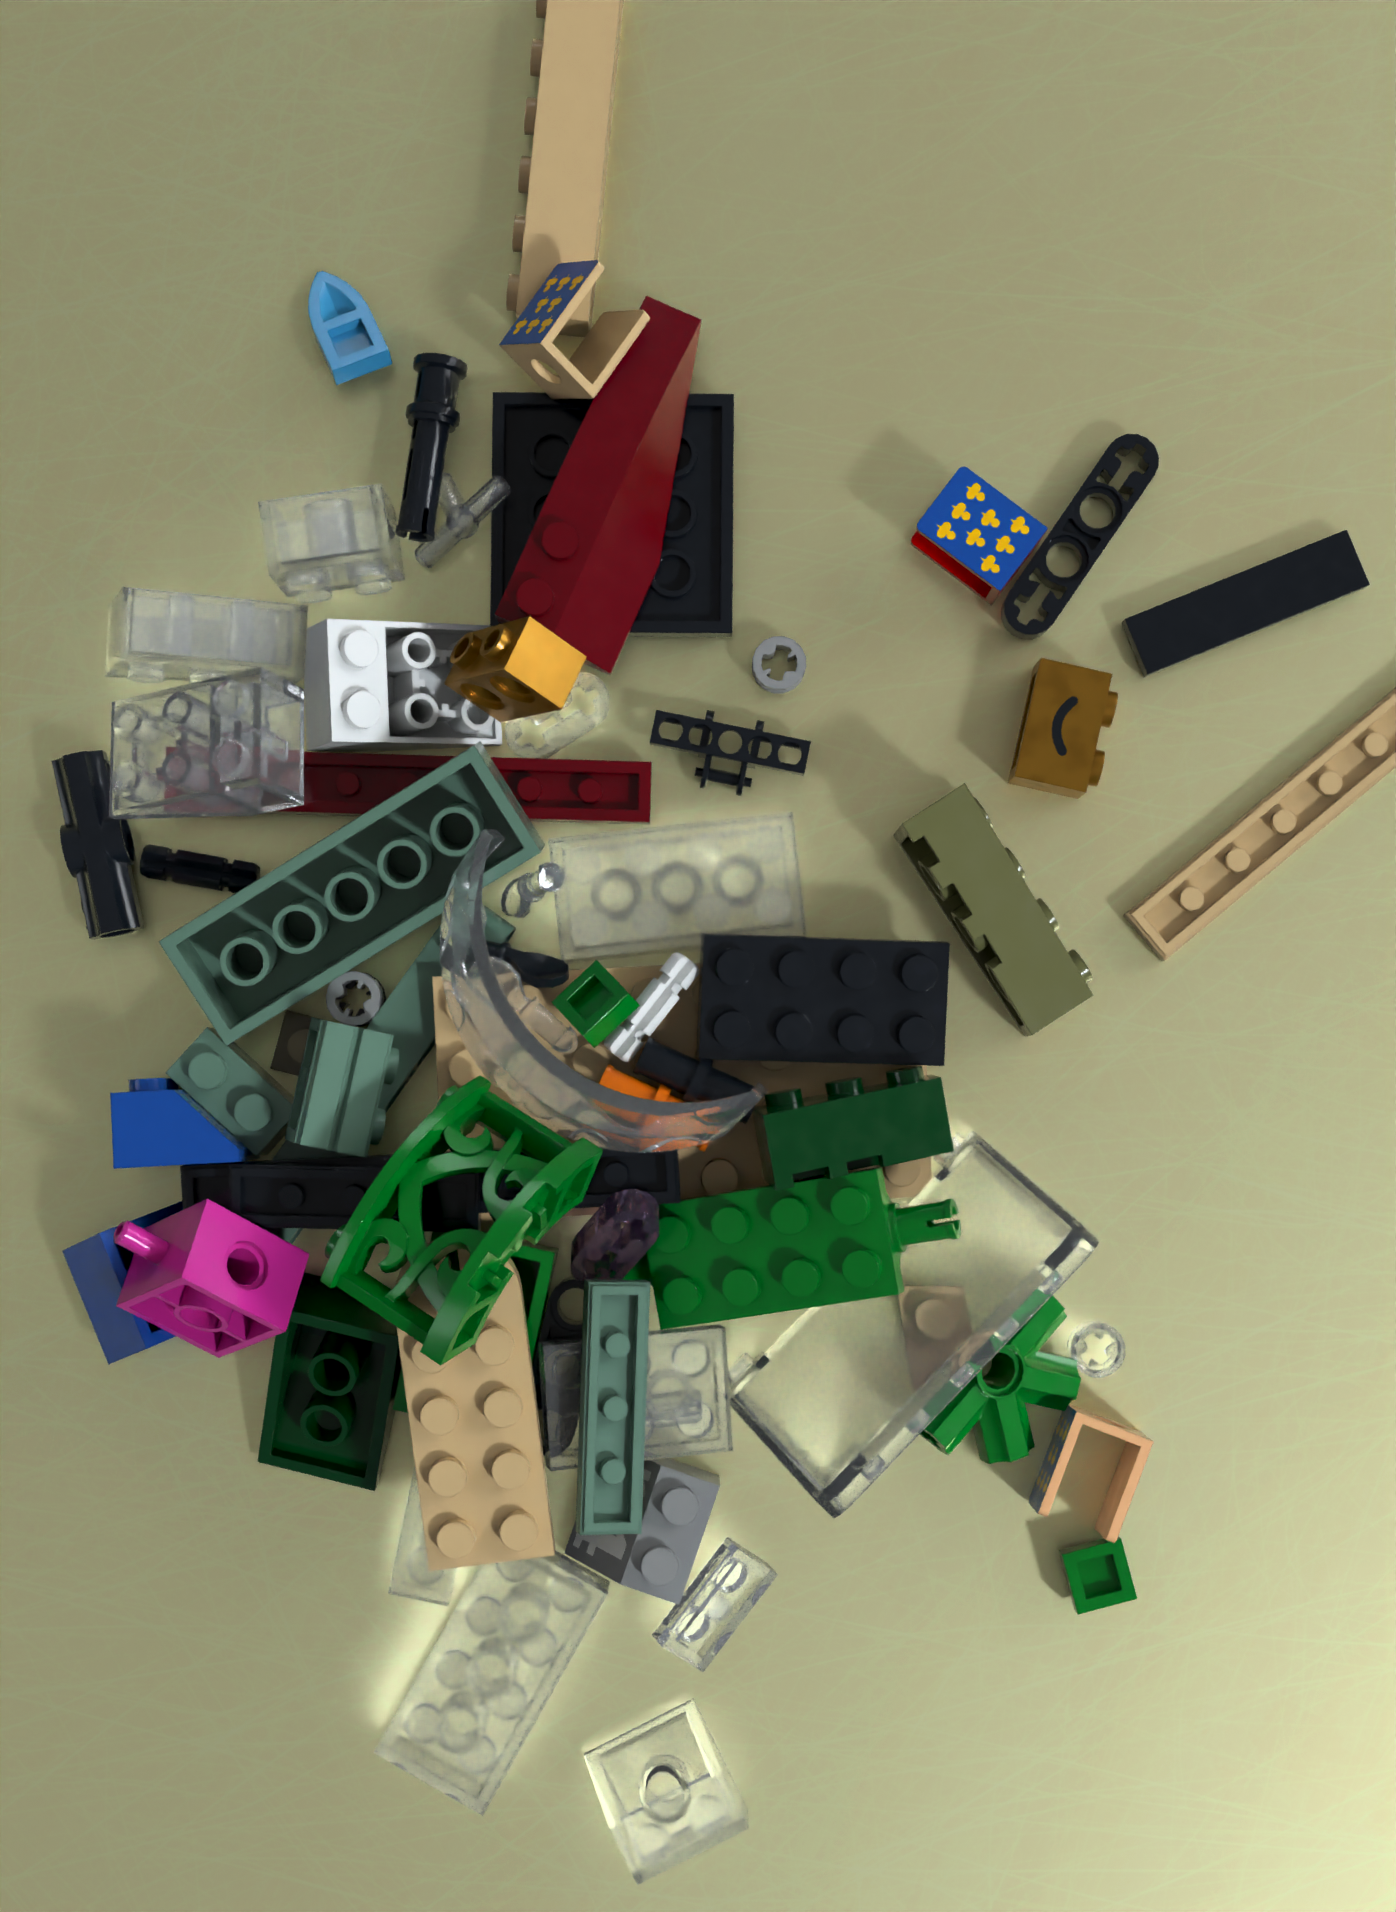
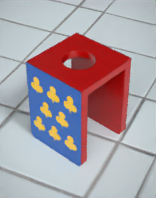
[911,466,1048,606]

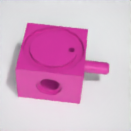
[114,1199,309,1358]

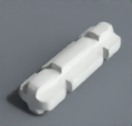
[604,952,699,1062]

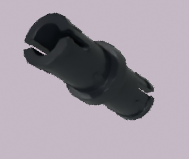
[633,1037,762,1124]

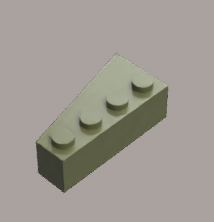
[893,783,1093,1036]

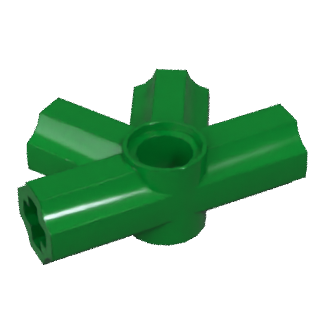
[906,1279,1081,1464]

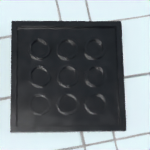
[490,392,734,637]

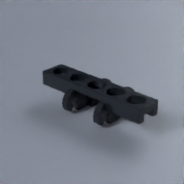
[650,710,811,796]

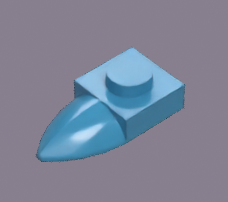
[308,271,392,385]

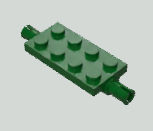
[595,1167,961,1330]

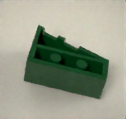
[752,1066,954,1191]

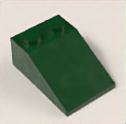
[258,1272,402,1491]

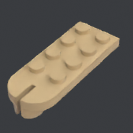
[395,1232,556,1571]

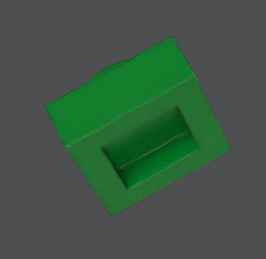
[552,960,640,1048]
[1059,1536,1137,1614]

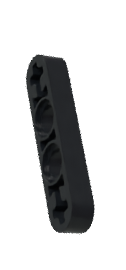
[1001,434,1159,640]

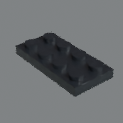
[696,933,950,1066]

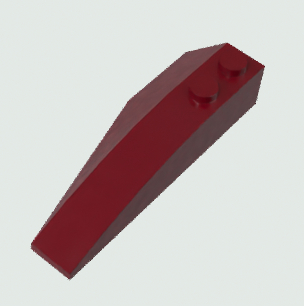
[495,296,702,675]

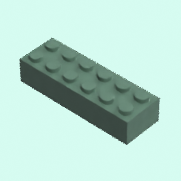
[159,741,545,1046]

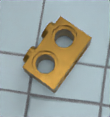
[444,616,587,722]

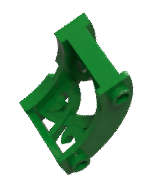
[320,1075,603,1366]

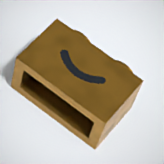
[1008,658,1118,799]

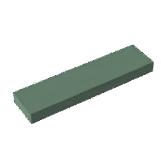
[575,1279,650,1535]

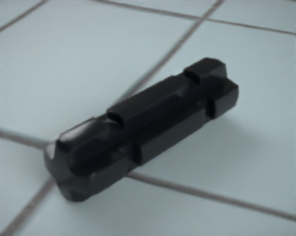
[140,844,260,893]

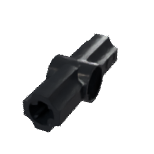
[52,750,144,940]

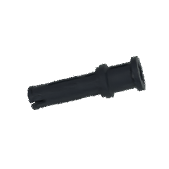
[395,353,468,542]

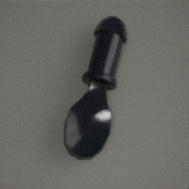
[444,931,569,988]

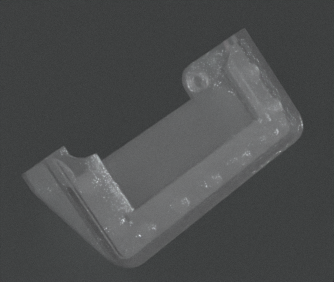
[721,1131,1099,1518]

